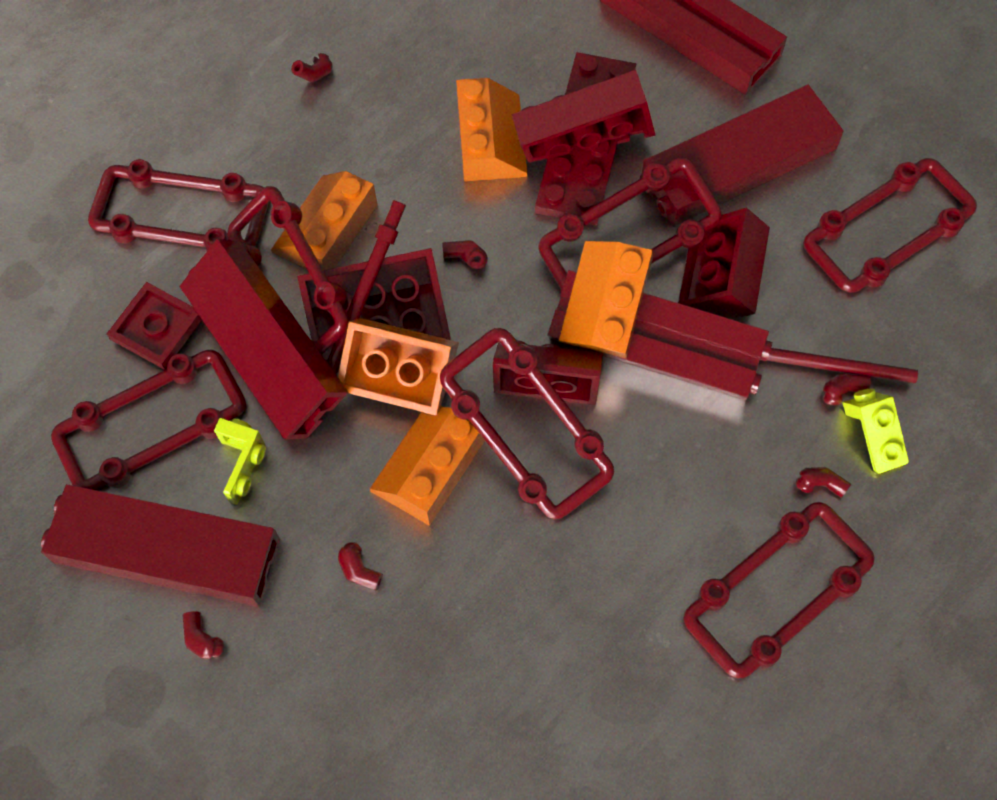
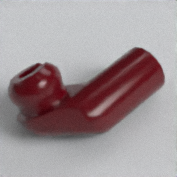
[291,53,333,83]
[442,240,488,269]
[823,374,871,405]
[796,467,851,498]
[182,611,224,659]

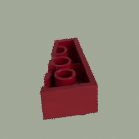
[512,70,656,163]

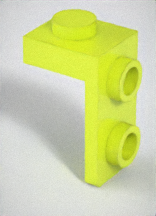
[842,389,909,473]
[214,418,266,505]

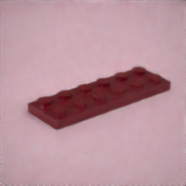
[535,52,637,226]

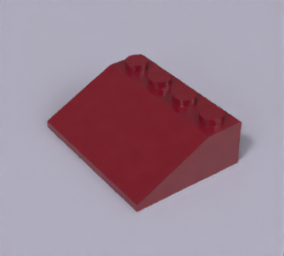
[297,248,451,373]

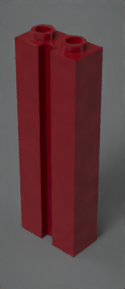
[600,0,787,95]
[640,84,844,227]
[179,239,349,440]
[547,270,773,401]
[41,484,280,608]

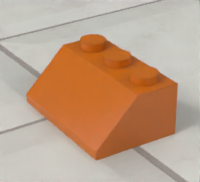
[456,78,527,182]
[271,171,378,270]
[559,241,653,359]
[338,318,459,415]
[370,406,485,526]

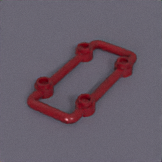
[538,157,722,290]
[803,158,977,293]
[88,159,269,250]
[228,186,348,355]
[440,328,614,519]
[51,350,246,490]
[683,502,875,679]

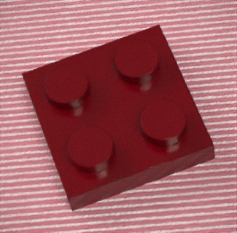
[106,282,202,370]

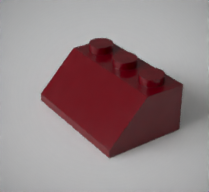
[678,207,770,319]
[493,340,602,405]

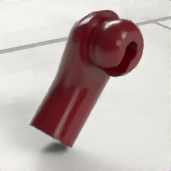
[338,542,383,591]

